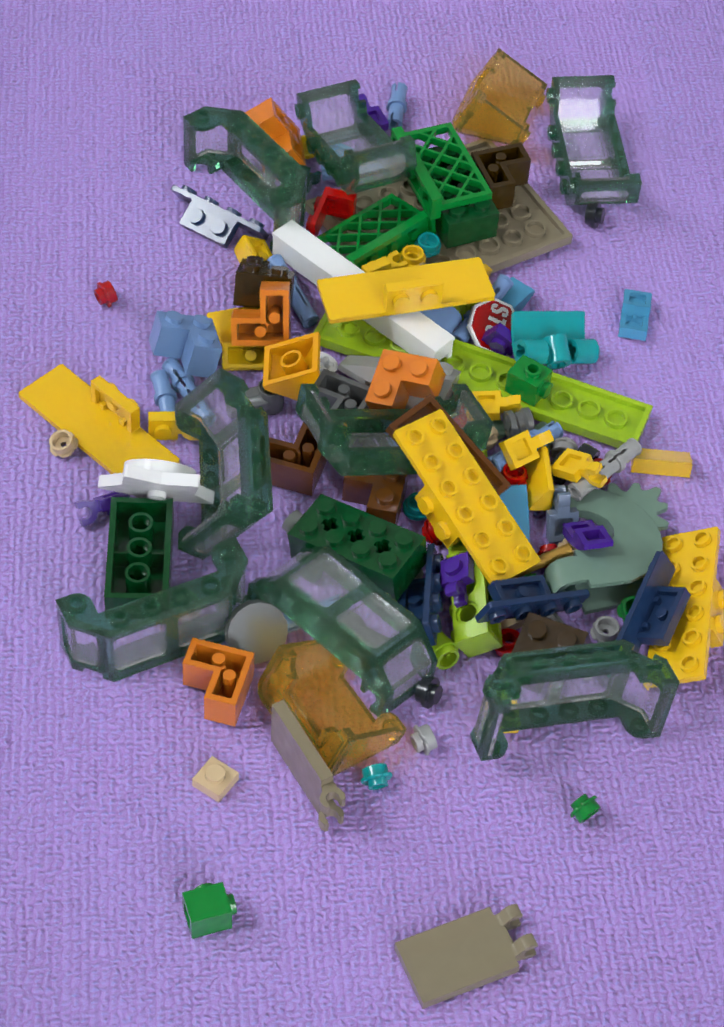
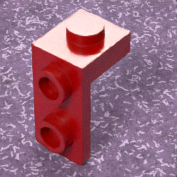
[306,186,357,237]

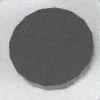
[224,599,288,664]

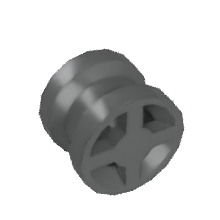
[503,407,535,439]

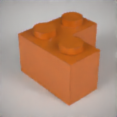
[244,97,306,179]
[231,281,291,346]
[365,349,446,420]
[182,637,255,727]

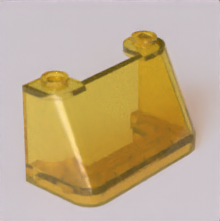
[451,48,548,145]
[258,636,407,776]

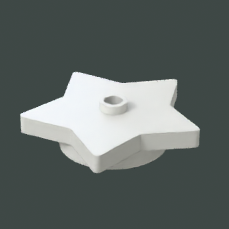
[98,459,215,504]

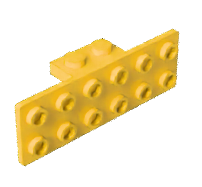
[317,257,496,324]
[19,364,180,474]
[393,409,541,585]
[645,527,724,688]

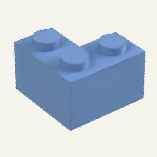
[149,311,222,378]

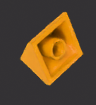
[263,331,321,403]

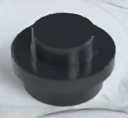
[585,201,605,229]
[415,676,443,709]

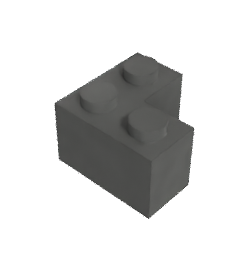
[310,369,373,452]

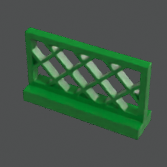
[390,122,493,220]
[317,193,436,269]

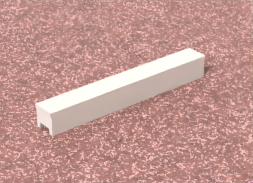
[272,219,455,361]

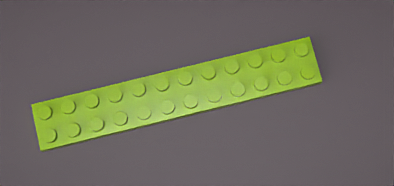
[313,312,653,448]

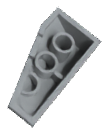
[338,355,461,411]

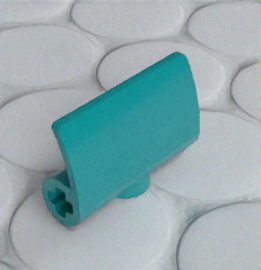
[511,311,600,370]

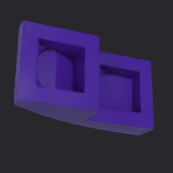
[562,520,614,550]

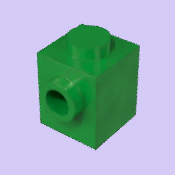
[505,355,553,407]
[182,882,237,939]

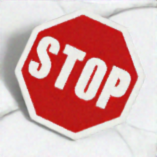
[467,298,514,354]

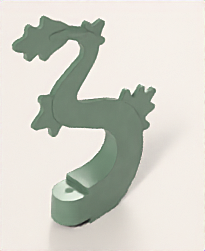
[463,420,669,615]

